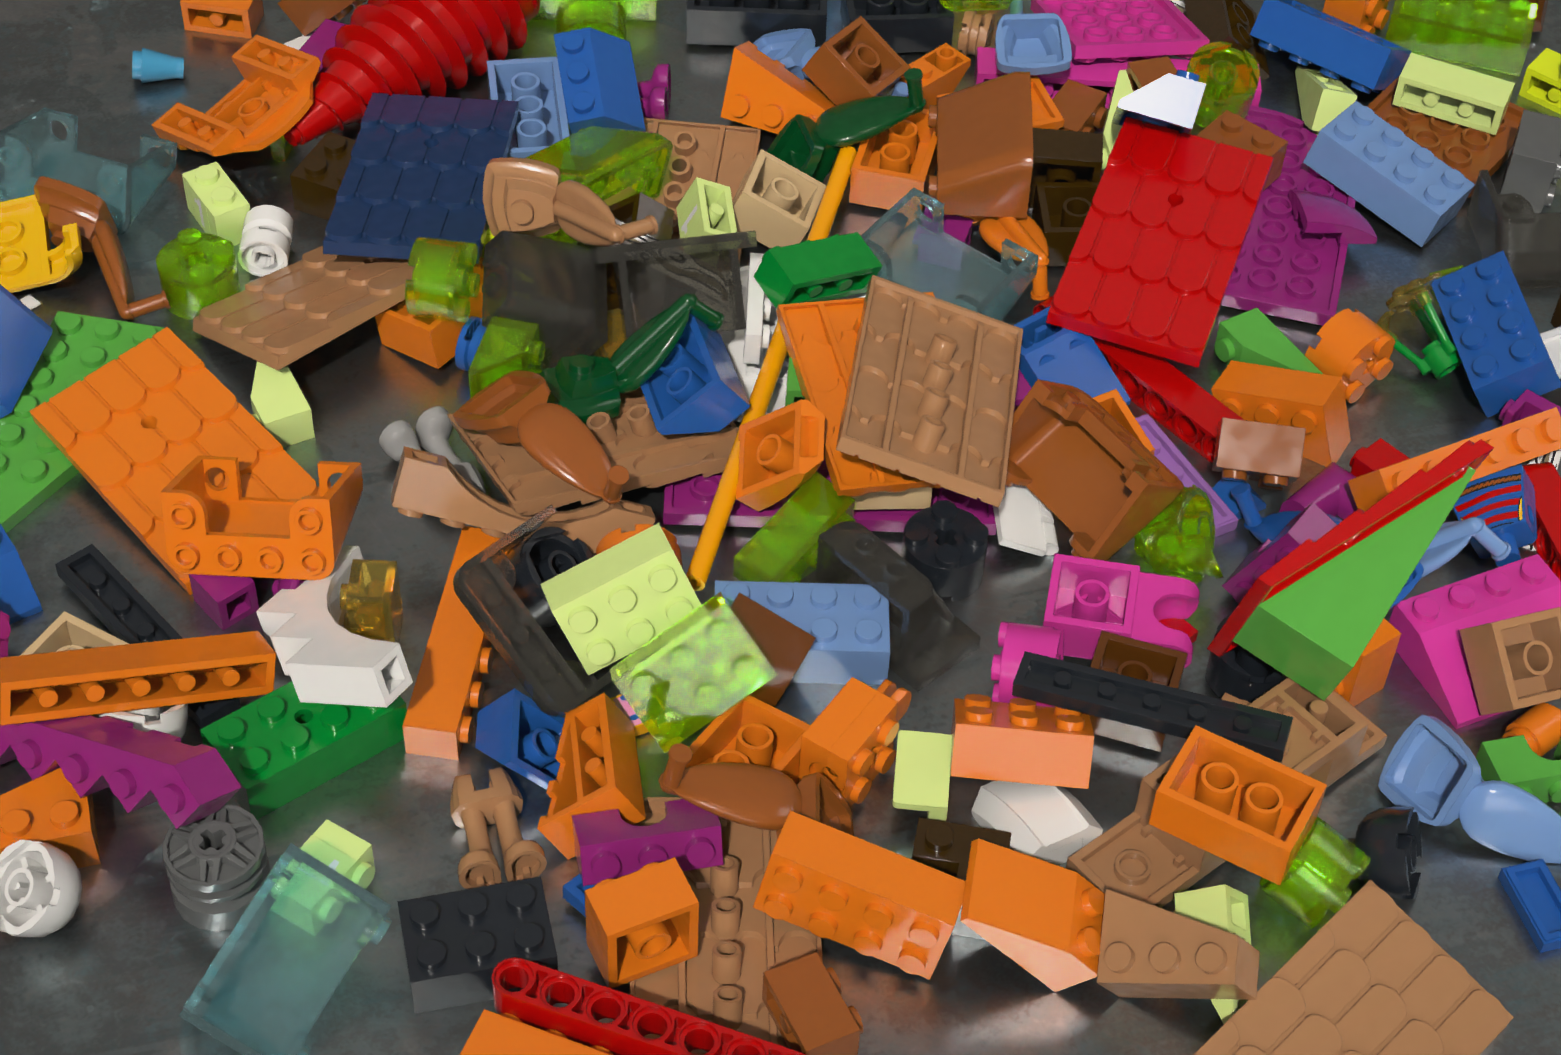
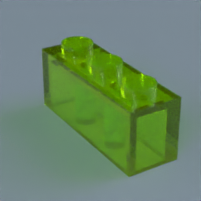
[733,471,855,583]

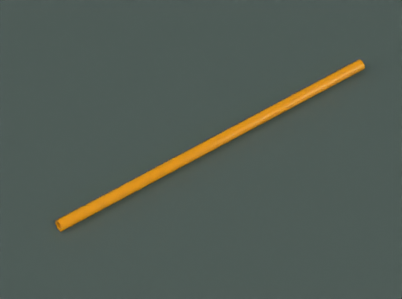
[686,146,857,591]

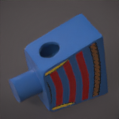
[1453,464,1538,567]

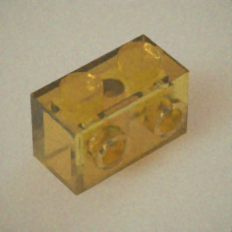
[340,559,403,643]

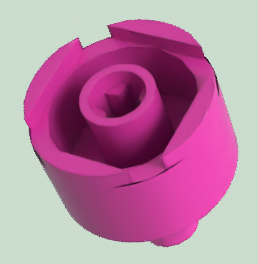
[991,621,1065,707]

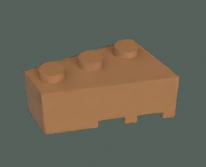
[1097,889,1260,1000]

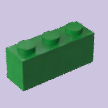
[753,232,883,309]

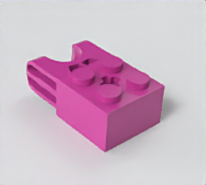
[1043,553,1200,669]

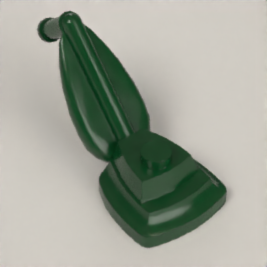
[767,68,926,183]
[537,293,724,425]

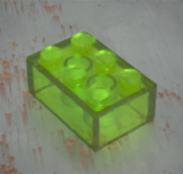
[610,592,777,753]

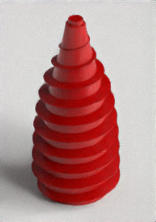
[283,0,540,146]

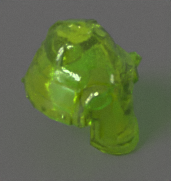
[1134,485,1224,584]

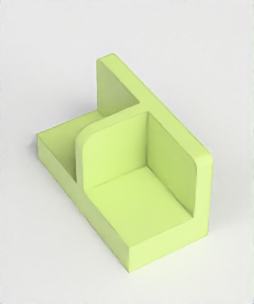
[892,730,952,822]

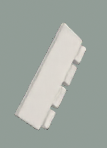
[993,484,1059,557]

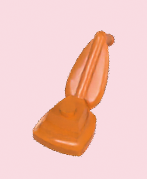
[958,215,1050,301]

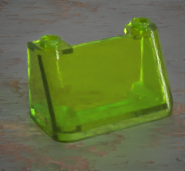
[526,126,673,247]

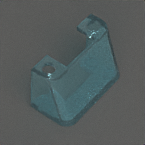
[0,108,177,236]
[861,188,1038,321]

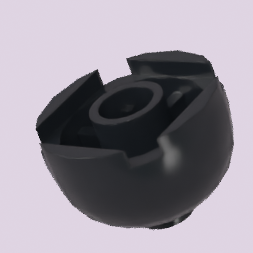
[1346,806,1422,900]

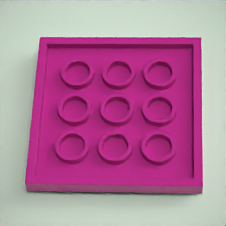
[1030,0,1210,63]

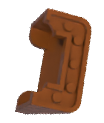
[928,71,1033,218]
[1005,379,1184,561]

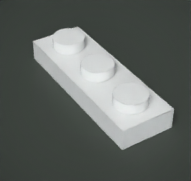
[743,253,771,364]

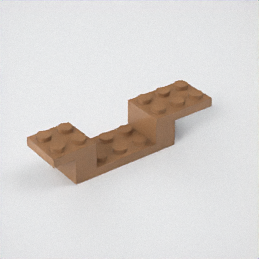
[1066,678,1388,908]

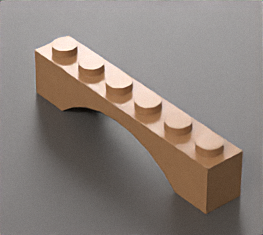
[391,446,656,555]

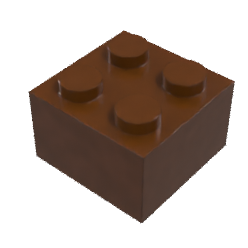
[1090,630,1188,752]

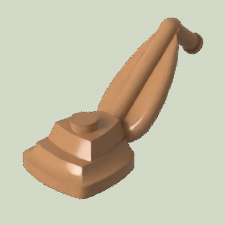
[483,157,658,246]

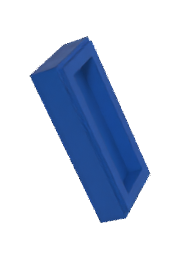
[1498,859,1561,953]

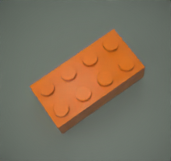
[753,810,966,980]

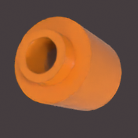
[1502,702,1561,757]

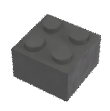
[1495,109,1561,220]

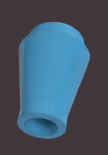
[132,48,184,83]

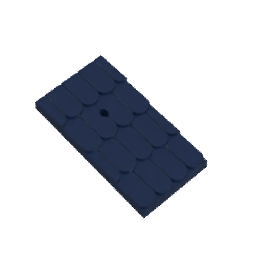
[323,93,519,264]

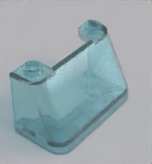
[178,843,393,1055]

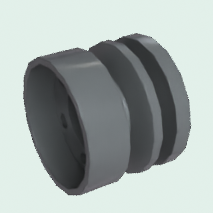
[162,804,272,932]

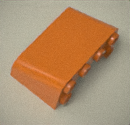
[160,456,363,580]

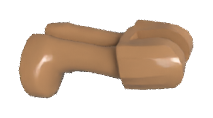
[450,767,547,889]

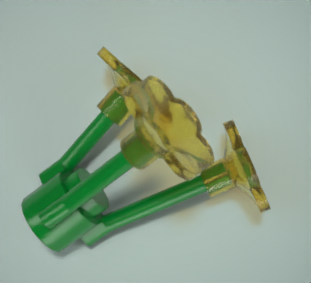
[1376,272,1462,380]

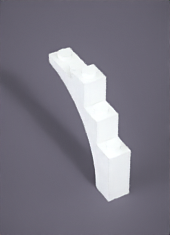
[256,546,413,708]

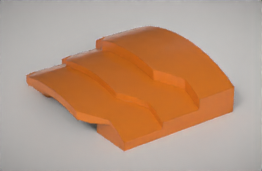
[151,34,321,157]

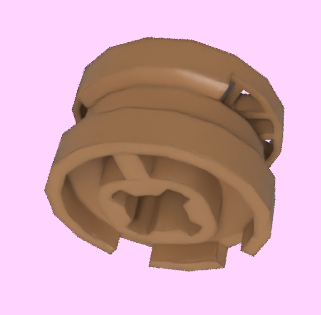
[957,8,995,57]

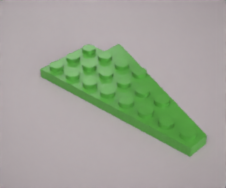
[0,311,171,533]

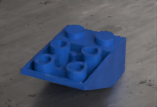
[1014,306,1131,405]

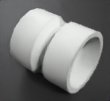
[238,205,294,277]

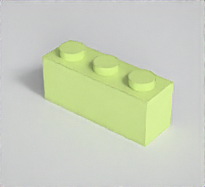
[1392,52,1515,135]

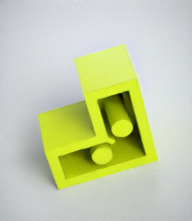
[1518,47,1561,115]

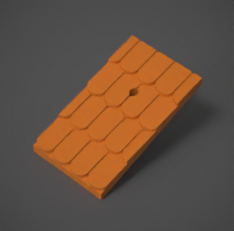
[776,292,942,496]
[29,327,320,595]

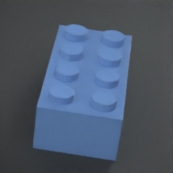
[487,57,572,182]
[1303,101,1475,248]
[714,580,890,685]

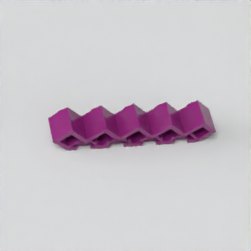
[0,715,242,829]

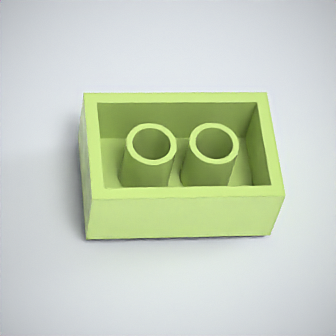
[540,523,706,676]

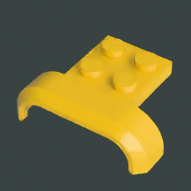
[0,194,83,293]

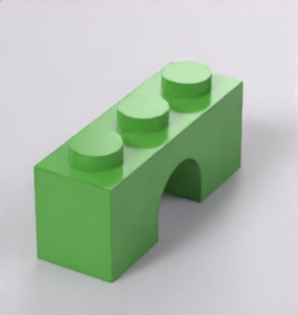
[1476,735,1561,803]

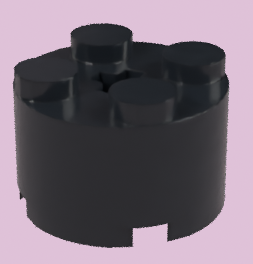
[900,500,989,602]
[494,527,594,628]
[1205,615,1288,703]

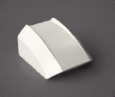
[971,781,1103,866]

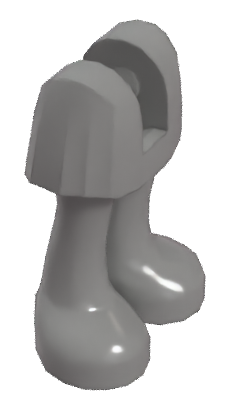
[379,406,487,495]

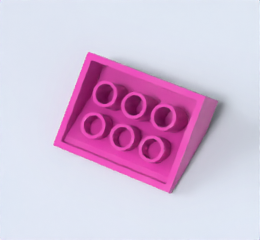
[1389,554,1561,730]

